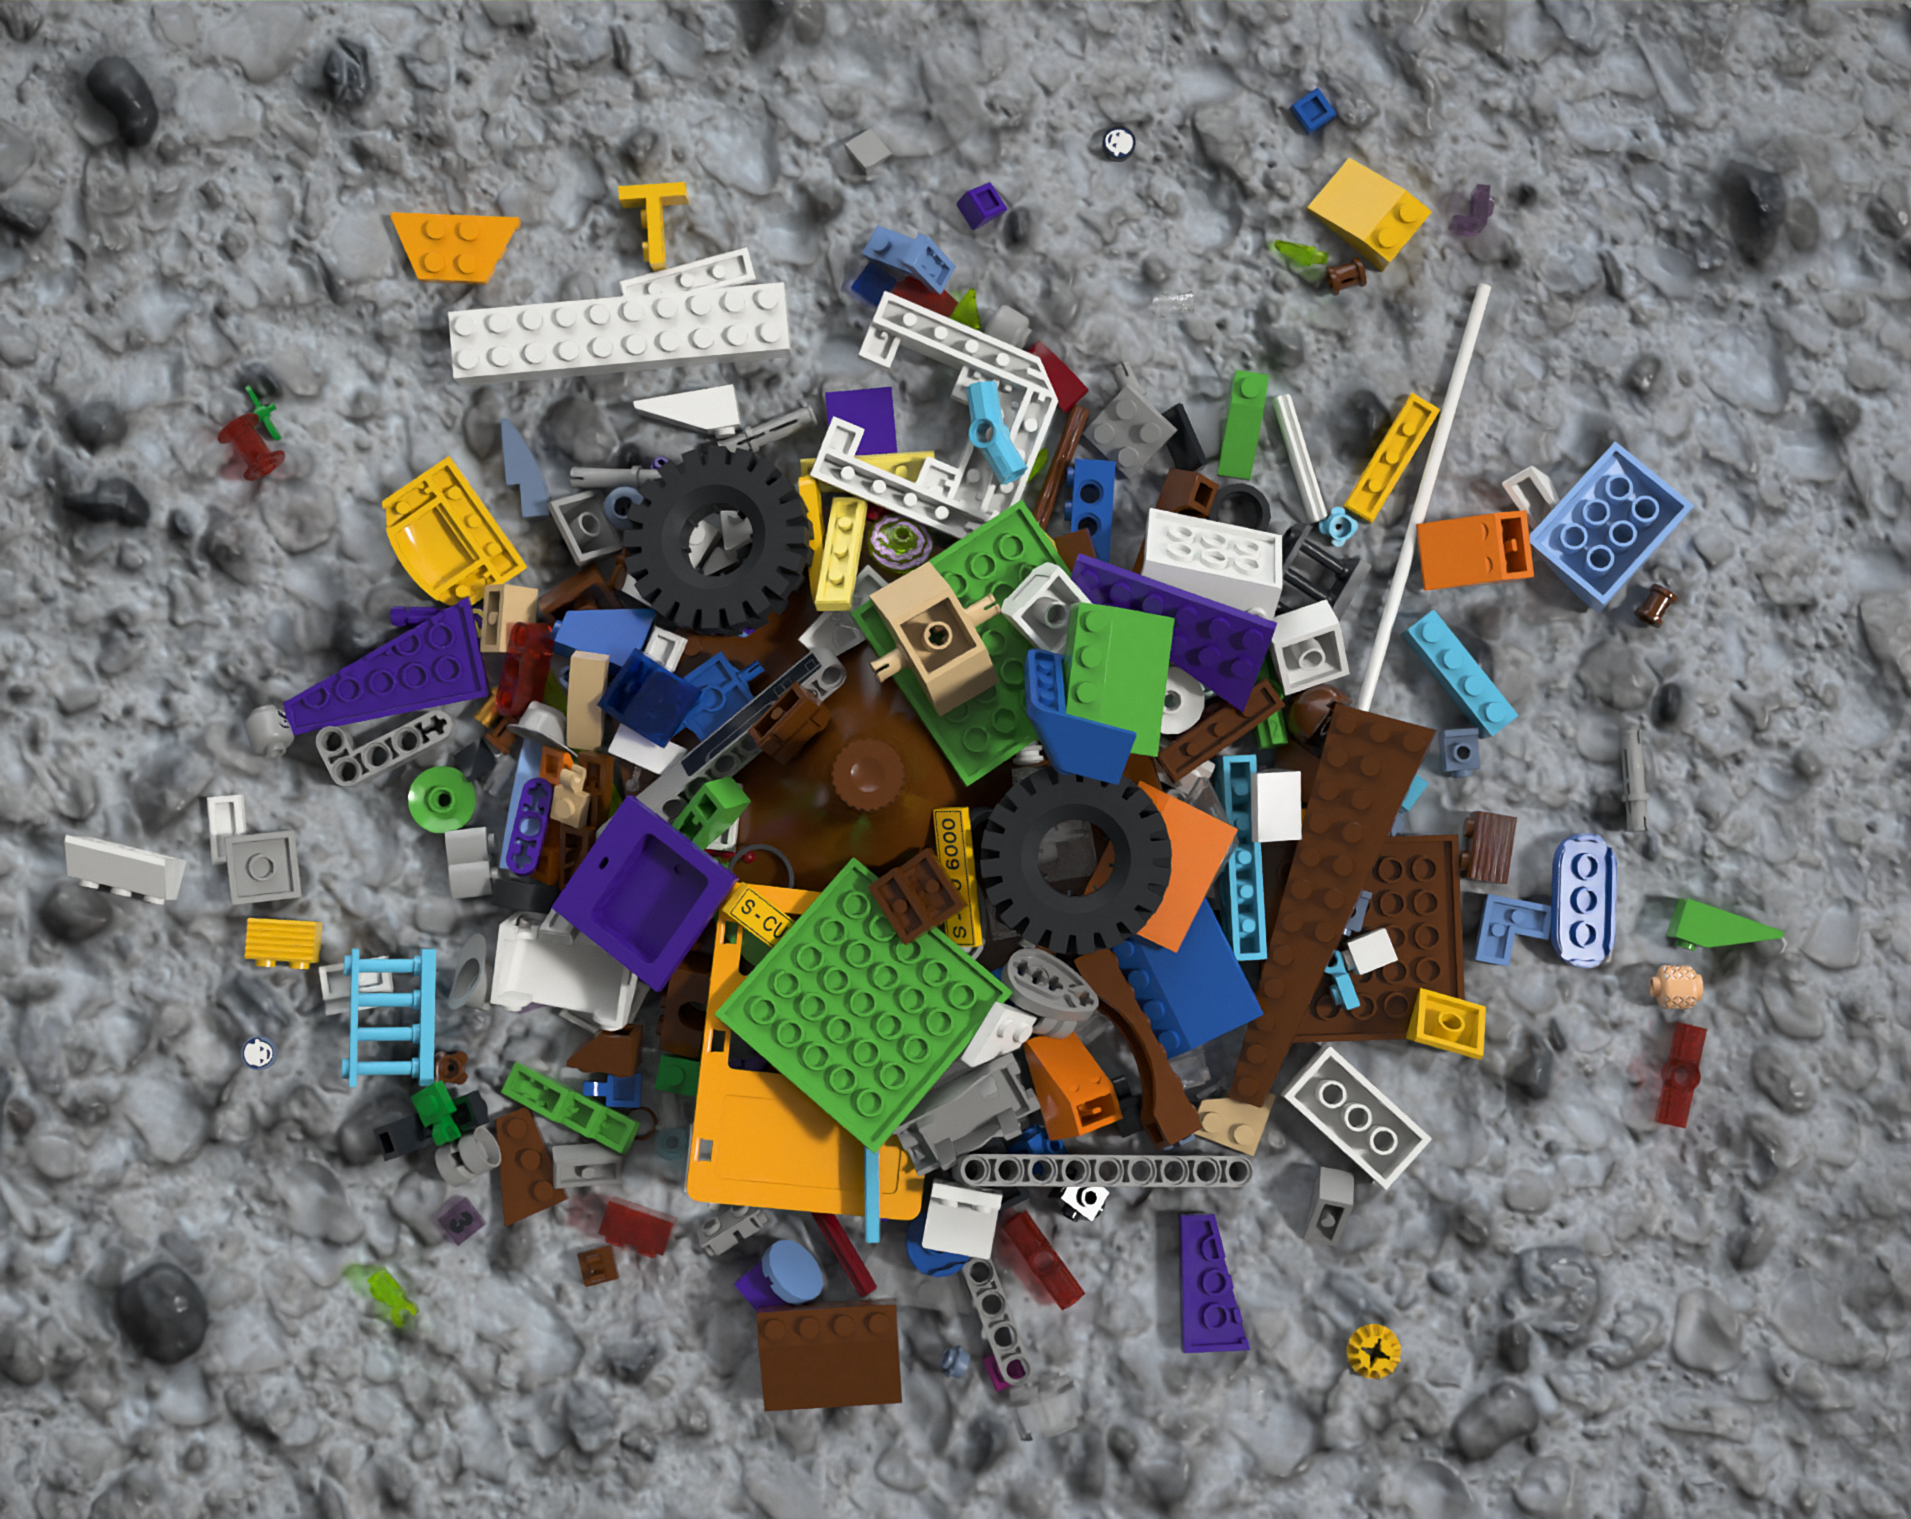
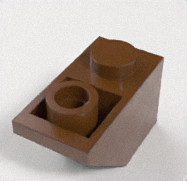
[566,1023,643,1078]

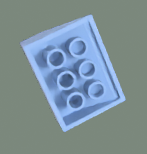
[1529,441,1694,614]

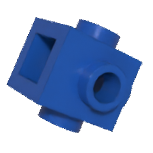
[1006,1123,1068,1176]

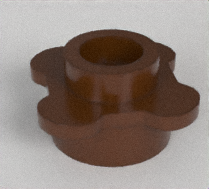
[434,1051,468,1085]

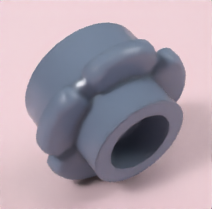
[940,1345,970,1379]

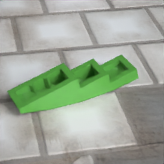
[501,1062,641,1154]

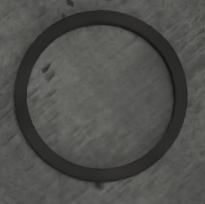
[727,844,794,889]

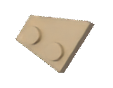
[1194,1092,1276,1156]

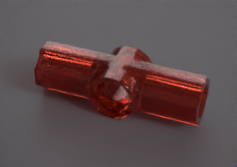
[1654,1022,1707,1129]
[1002,1209,1086,1311]

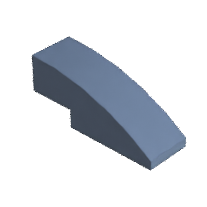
[500,418,554,522]

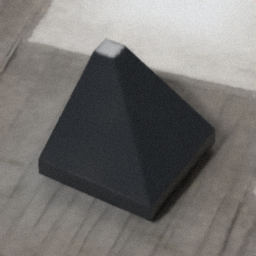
[453,737,500,783]

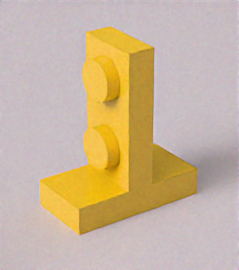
[618,182,689,272]

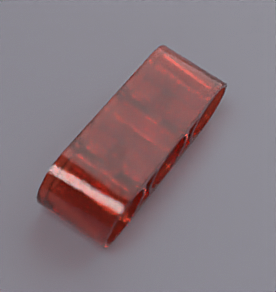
[496,622,554,717]

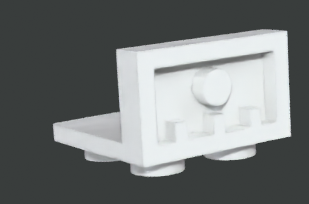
[922,1178,1002,1259]

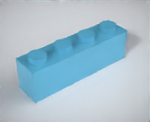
[1400,610,1519,739]

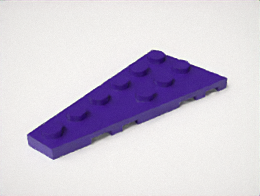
[1070,553,1277,712]
[283,596,491,735]

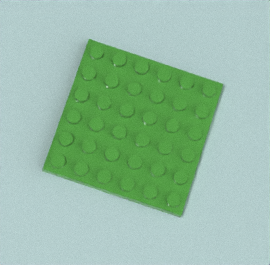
[849,499,1072,787]
[714,857,1013,1155]

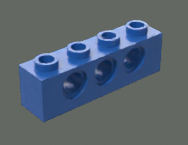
[1063,458,1116,563]

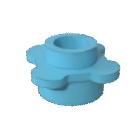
[1318,506,1358,547]

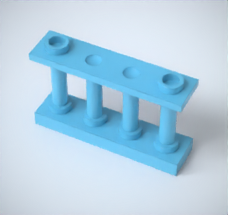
[341,948,436,1087]

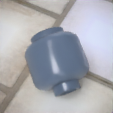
[604,486,644,532]

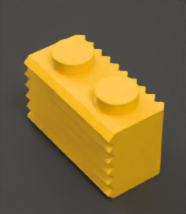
[244,918,323,969]

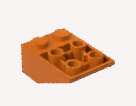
[1416,510,1534,591]
[1022,1031,1123,1141]

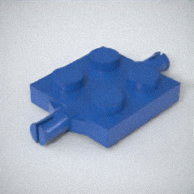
[662,651,765,742]

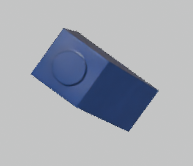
[550,609,657,682]

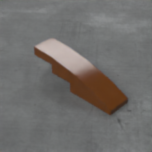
[559,750,614,890]

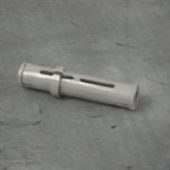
[717,405,818,453]
[570,466,661,491]
[1619,730,1649,832]

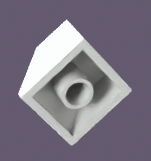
[1268,599,1350,696]

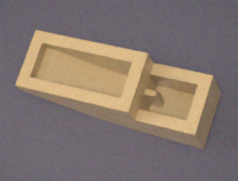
[567,650,610,752]

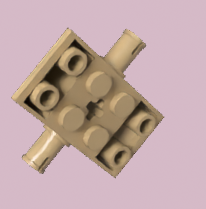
[868,562,1001,717]

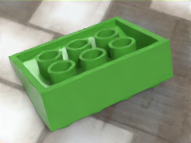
[1063,602,1174,757]

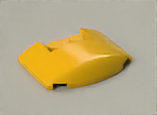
[382,456,528,606]

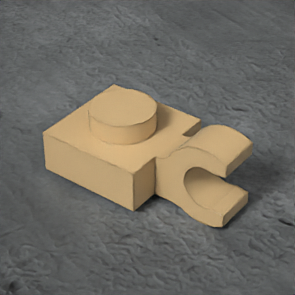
[550,764,591,829]

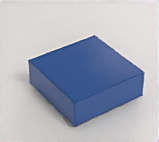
[1289,87,1336,135]

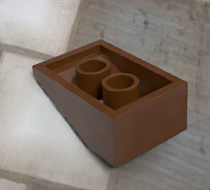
[539,562,647,683]

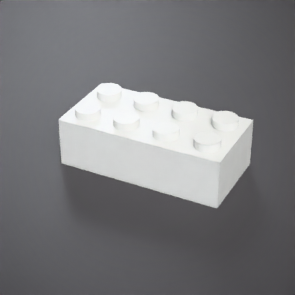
[1279,1044,1432,1190]

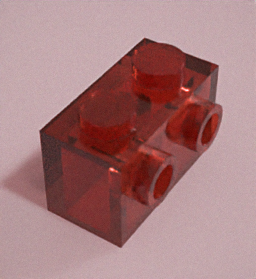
[598,1196,678,1258]

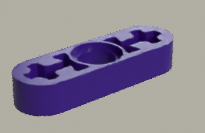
[506,777,554,876]

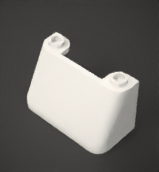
[490,911,638,1031]

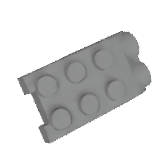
[893,1052,1041,1177]

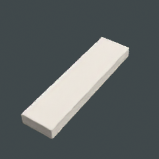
[619,247,756,296]

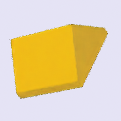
[1406,988,1486,1060]

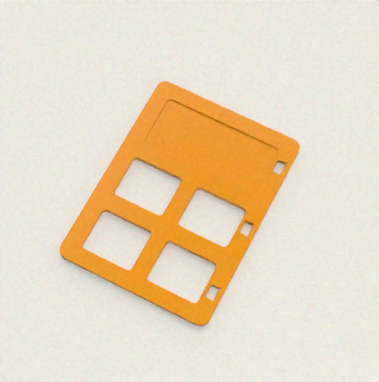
[686,883,946,1220]

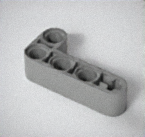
[316,710,459,788]

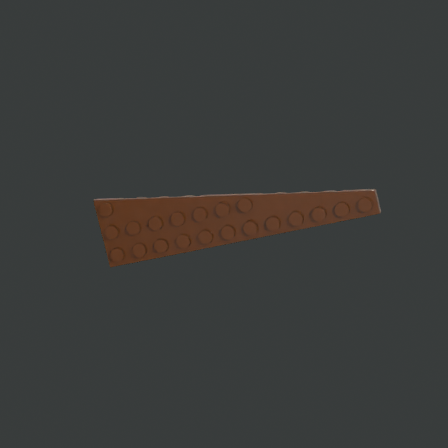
[1228,703,1438,1108]

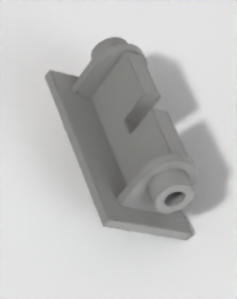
[697,1205,769,1256]

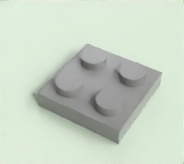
[1082,384,1177,480]
[224,830,302,906]

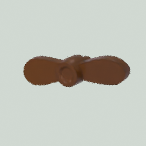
[609,547,630,590]

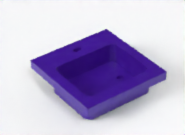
[551,795,739,992]

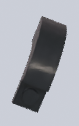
[373,1090,490,1161]

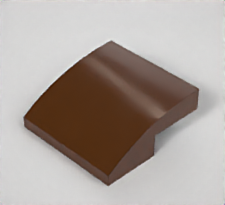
[868,848,968,945]

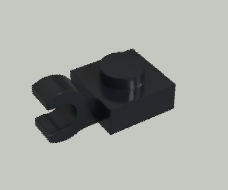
[1111,1074,1145,1138]

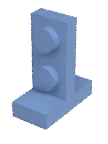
[862,225,956,295]

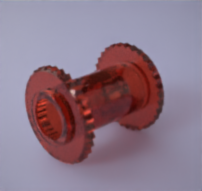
[217,413,286,481]

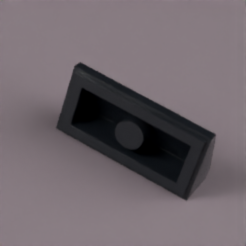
[1161,403,1207,472]

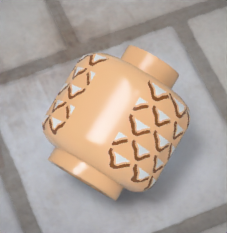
[1649,965,1703,1009]

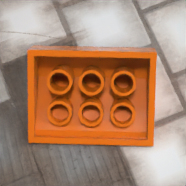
[1083,781,1239,953]

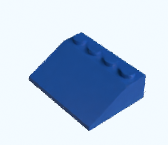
[1109,897,1264,1060]

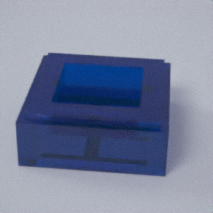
[851,261,897,308]

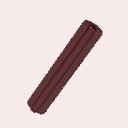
[811,1212,877,1298]

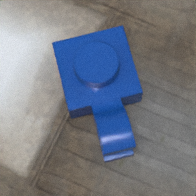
[582,1073,643,1108]

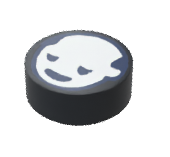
[1102,126,1136,162]

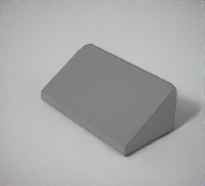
[552,1143,623,1189]

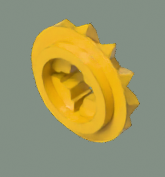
[1346,1324,1402,1380]

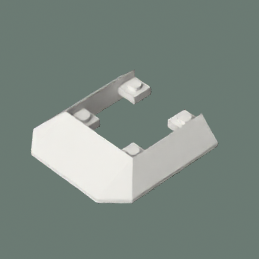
[809,291,1058,540]

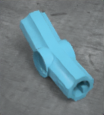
[966,381,1028,485]

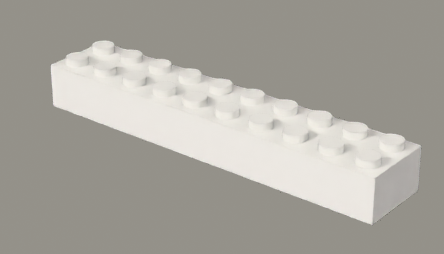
[448,282,792,386]

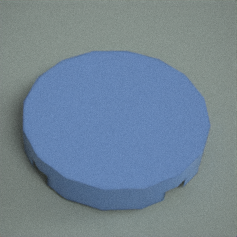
[762,1240,823,1306]

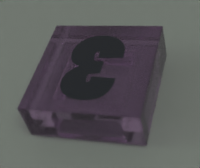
[437,1197,487,1246]

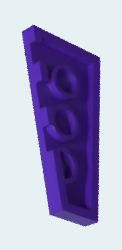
[1178,1213,1250,1353]

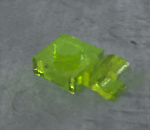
[366,1266,420,1328]

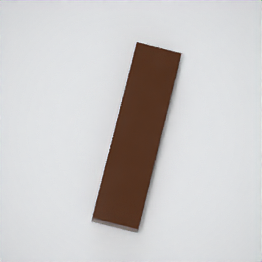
[1155,678,1286,784]

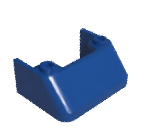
[1024,649,1136,785]

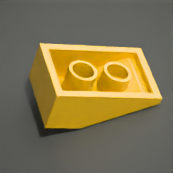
[1307,158,1432,272]

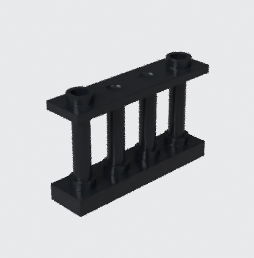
[1268,523,1372,650]

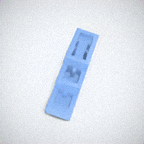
[499,738,547,869]

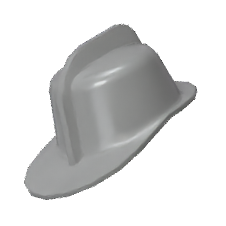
[507,701,578,764]
[448,934,494,1011]

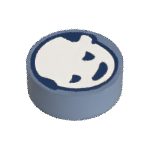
[241,1036,278,1070]

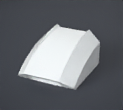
[1001,562,1092,656]

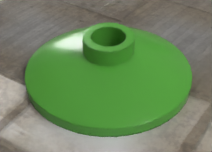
[408,766,476,834]

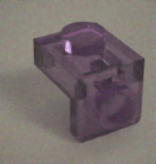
[1448,184,1495,237]

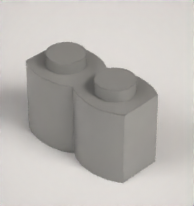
[445,827,502,899]

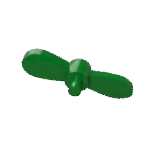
[244,385,282,441]

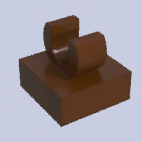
[577,1244,620,1287]

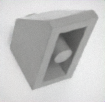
[1303,1166,1354,1247]

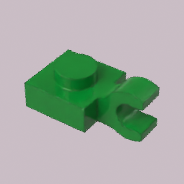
[410,1080,461,1146]

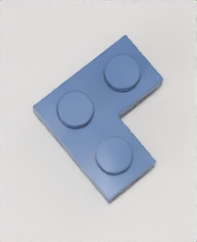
[1473,894,1551,967]

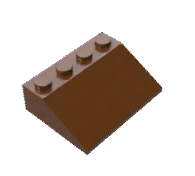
[757,1298,902,1412]

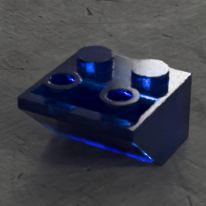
[597,648,703,749]

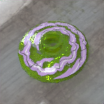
[867,513,934,573]

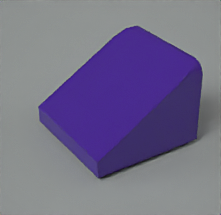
[957,182,1008,230]

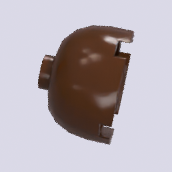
[1287,683,1352,751]

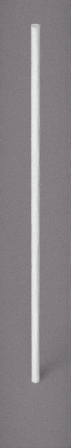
[1356,283,1491,712]

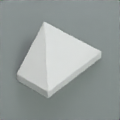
[1502,466,1560,530]

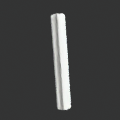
[1272,394,1327,523]

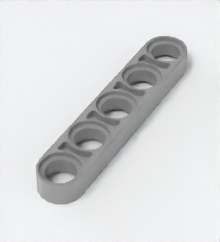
[962,1256,1032,1386]

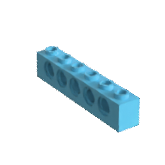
[1213,755,1267,961]

